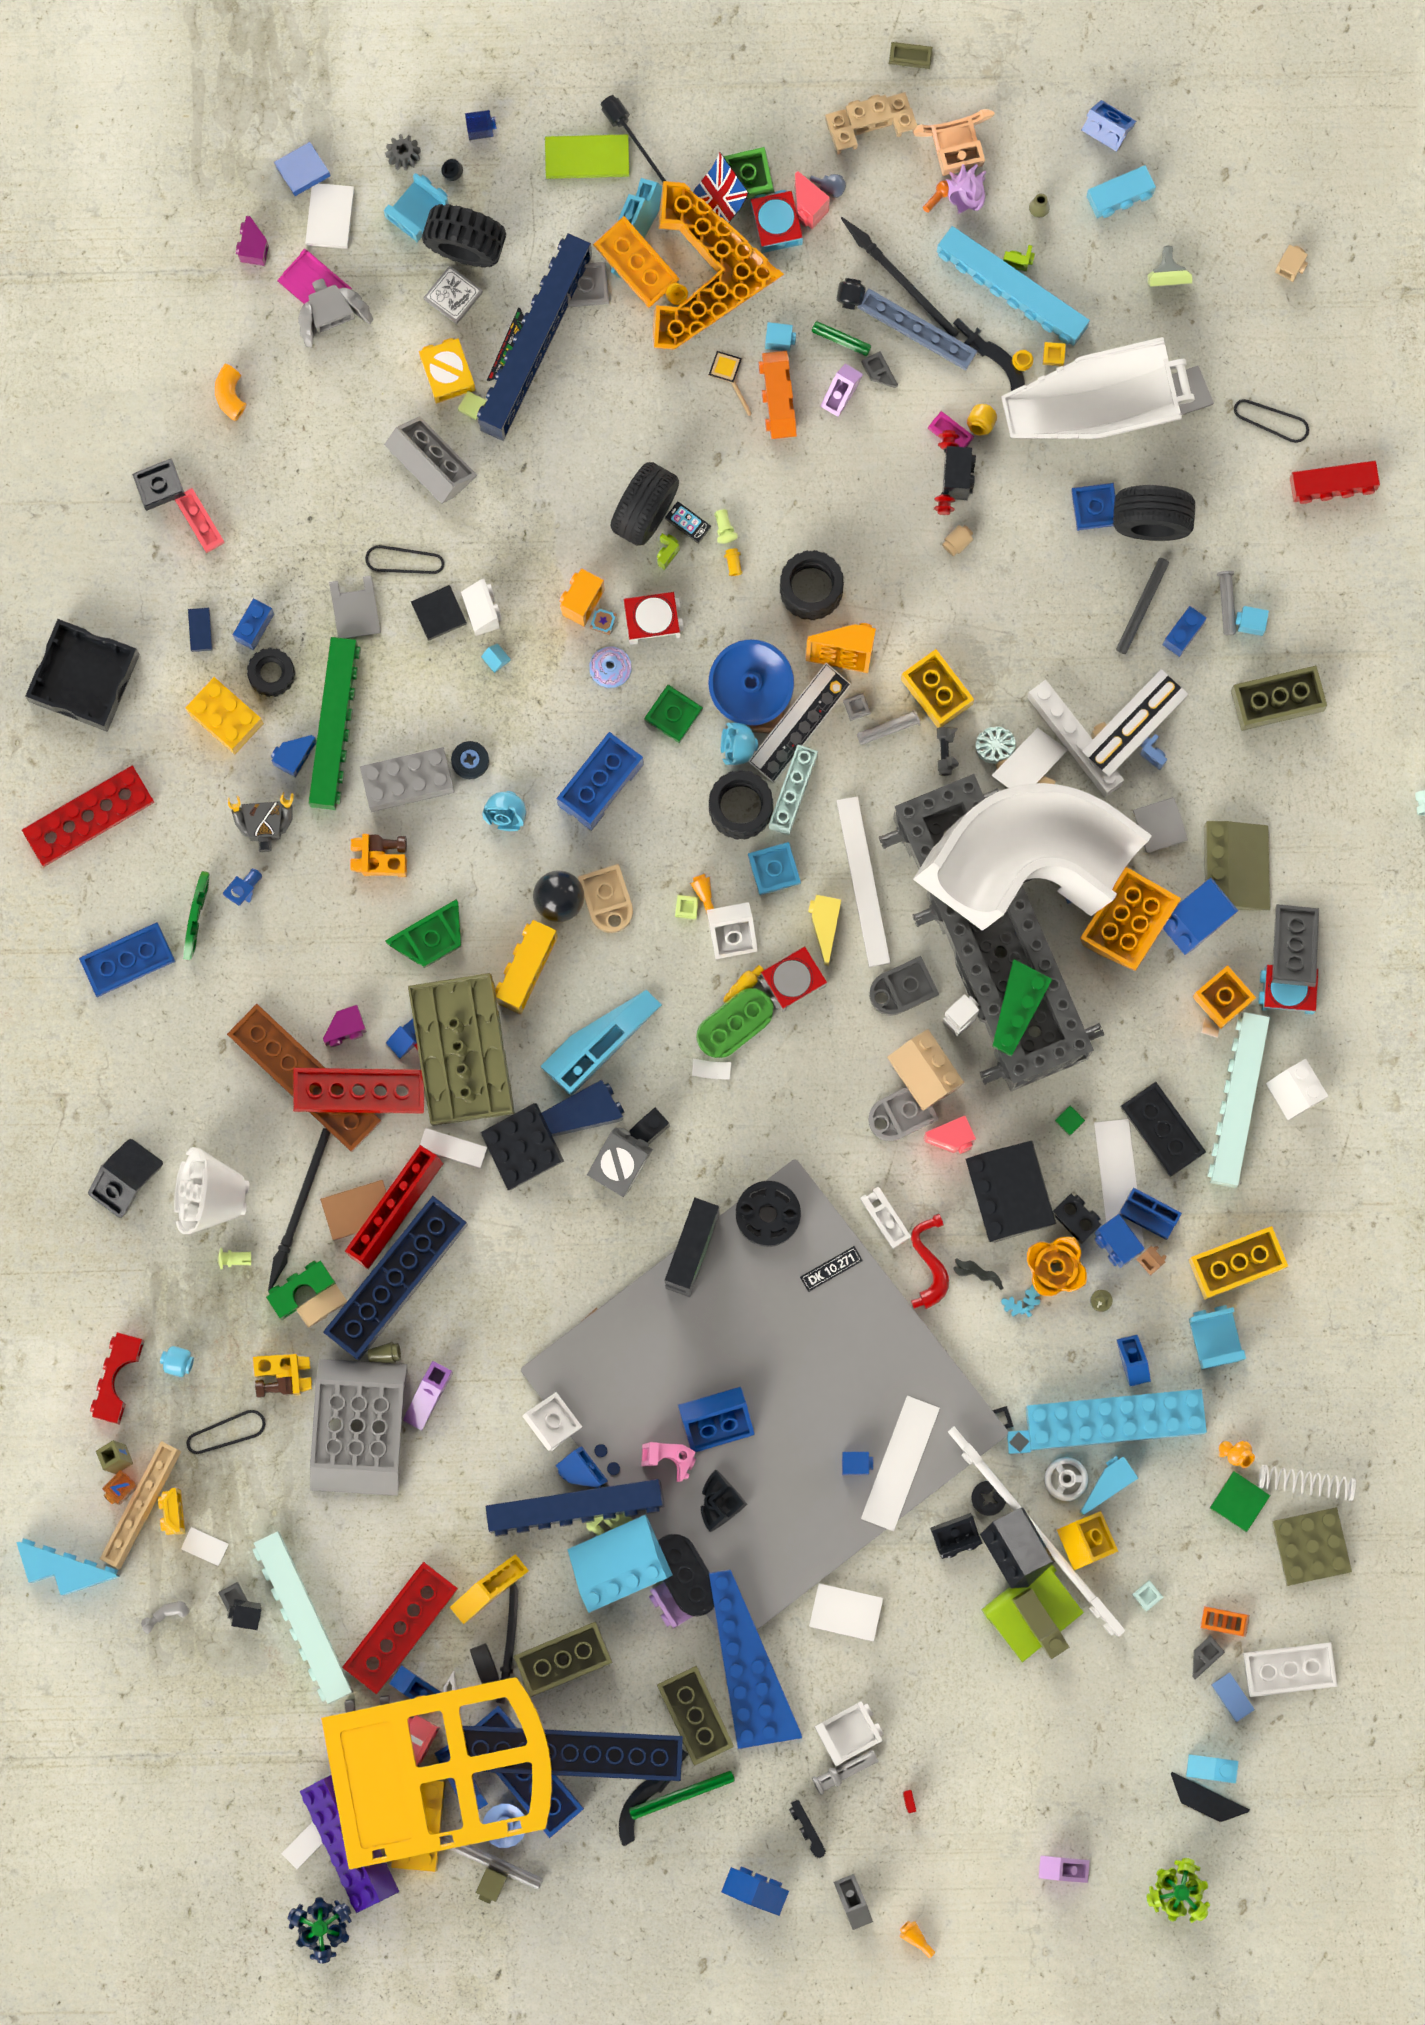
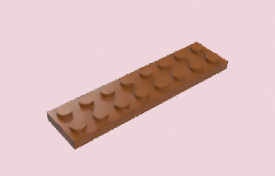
[227,1003,382,1152]

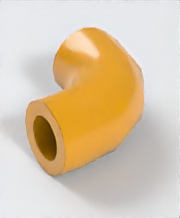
[215,364,247,421]

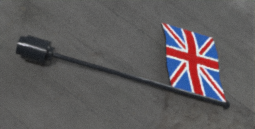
[600,95,749,223]

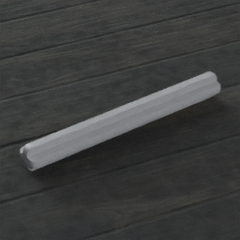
[441,1835,543,1889]

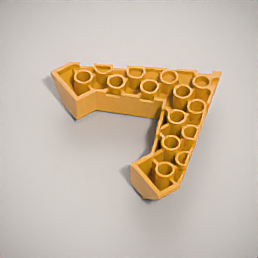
[653,181,784,349]

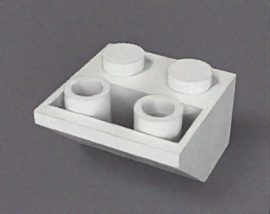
[461,579,502,636]

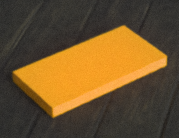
[593,216,680,308]

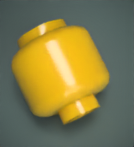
[967,404,997,436]

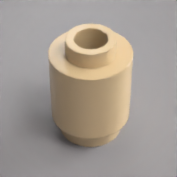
[942,525,973,556]

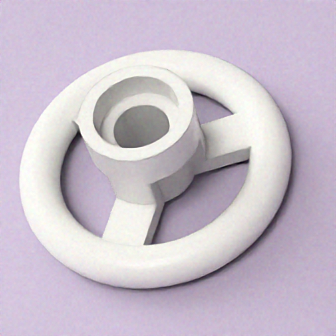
[1044,1457,1088,1501]

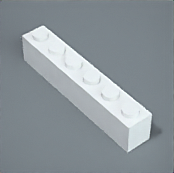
[1027,680,1124,798]

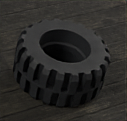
[422,204,507,268]

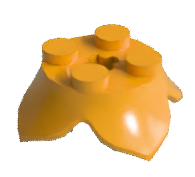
[1027,1237,1087,1296]

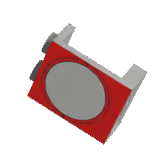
[759,946,827,1012]

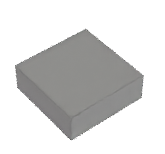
[843,693,871,721]

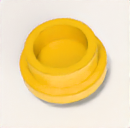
[1012,350,1033,371]

